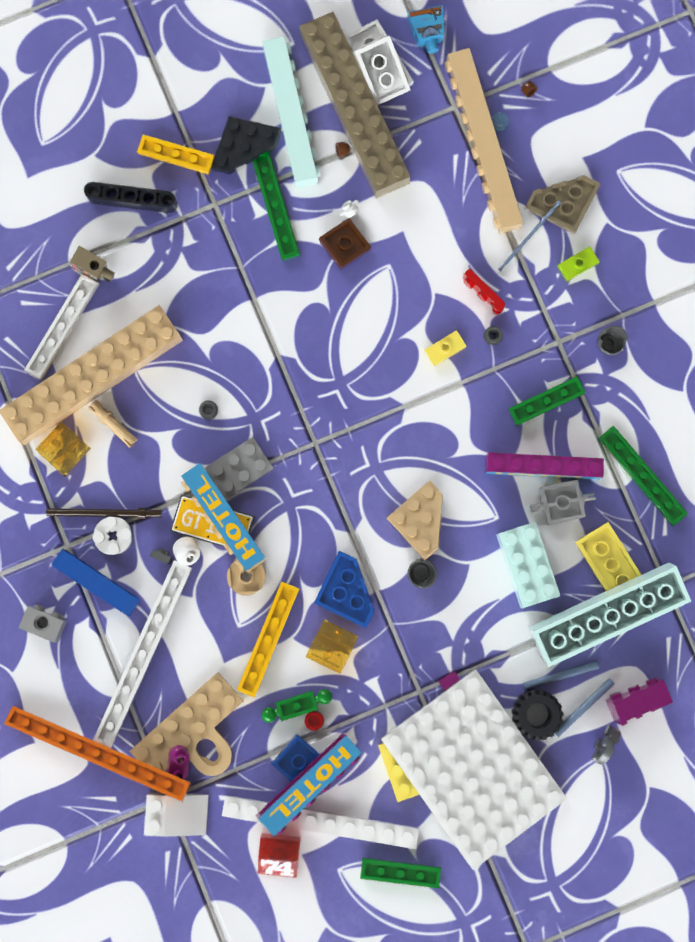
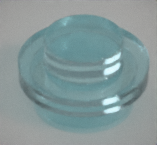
[491,112,509,131]

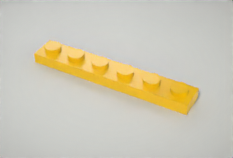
[237,581,299,698]

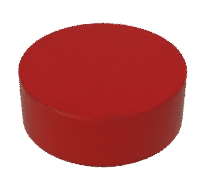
[304,711,324,731]

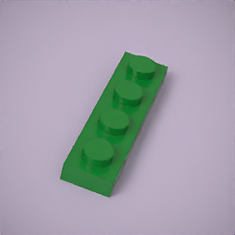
[508,377,585,426]
[360,857,441,889]

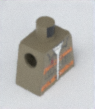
[70,246,115,282]

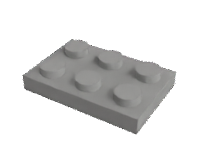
[205,437,274,500]

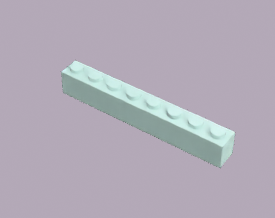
[262,36,320,188]

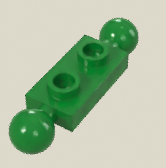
[261,689,333,723]

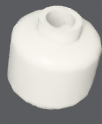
[173,537,200,566]

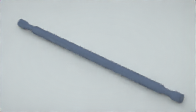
[498,201,561,272]

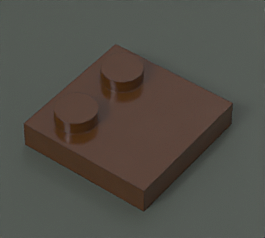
[319,218,371,269]

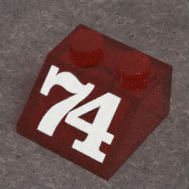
[257,833,301,878]

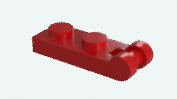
[463,268,505,315]

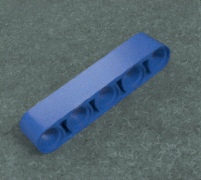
[51,548,140,616]

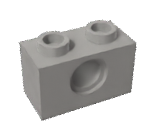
[18,604,67,643]

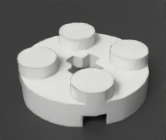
[93,516,133,555]

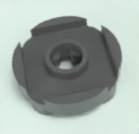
[591,725,621,765]

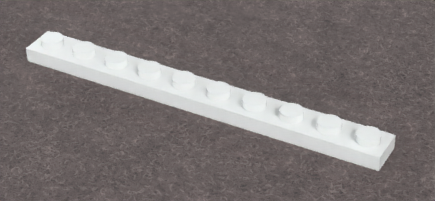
[93,560,192,748]
[222,795,419,849]

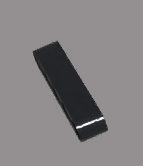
[84,182,178,213]

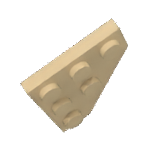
[387,481,443,560]

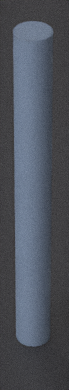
[523,661,599,690]
[555,678,615,737]

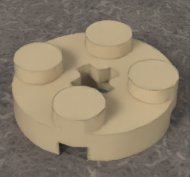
[227,559,266,596]

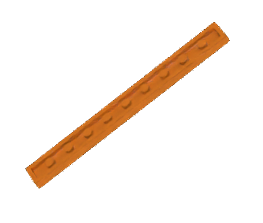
[4,706,191,802]

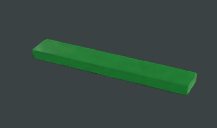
[253,151,300,261]
[598,426,688,526]

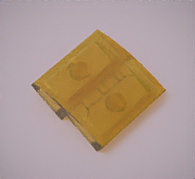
[35,421,91,476]
[306,619,359,674]

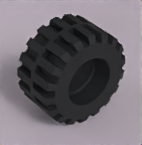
[511,689,564,741]

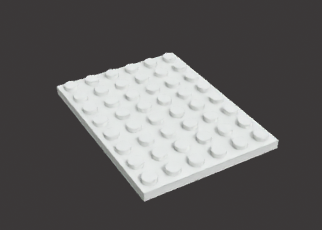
[380,669,567,870]

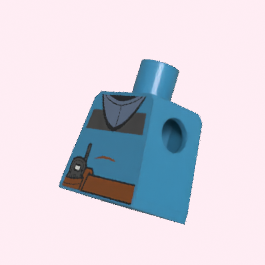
[407,5,444,54]

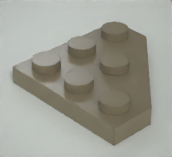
[525,175,601,234]

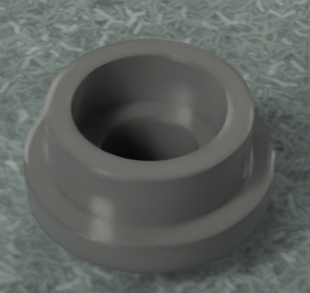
[484,326,503,345]
[199,400,218,420]

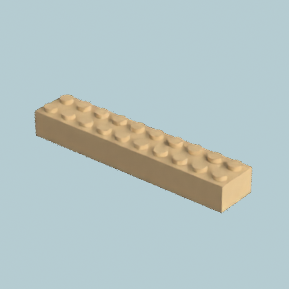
[0,305,183,445]

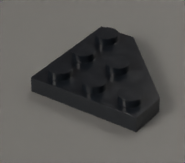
[211,116,282,174]

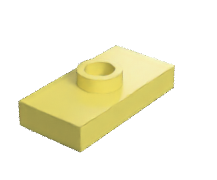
[424,330,466,366]

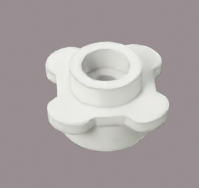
[339,200,359,218]

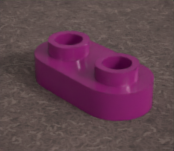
[167,745,190,780]

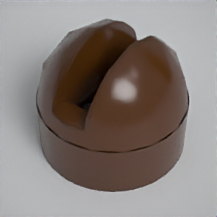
[521,81,538,98]
[335,142,350,158]

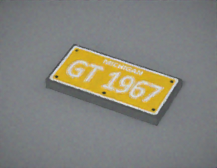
[170,494,255,547]

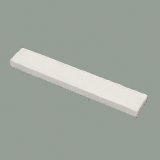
[24,274,99,380]

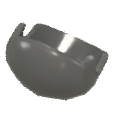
[597,325,628,356]
[408,559,437,589]

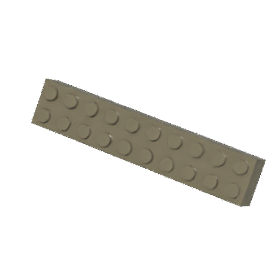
[299,11,410,199]

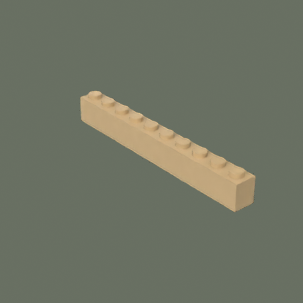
[445,48,523,234]

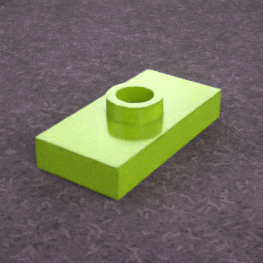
[557,247,600,282]

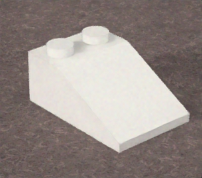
[352,35,410,105]
[144,791,209,837]

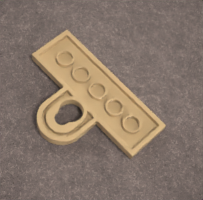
[130,672,244,776]

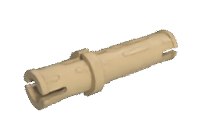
[88,400,138,448]

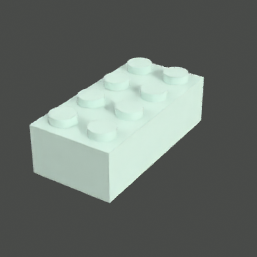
[496,522,560,608]

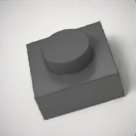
[150,548,173,564]

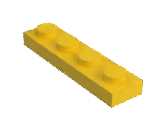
[137,135,215,175]

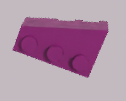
[606,677,673,726]

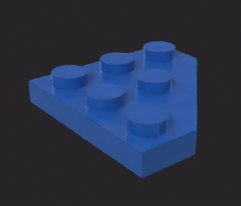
[314,551,374,628]

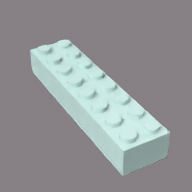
[529,563,691,667]

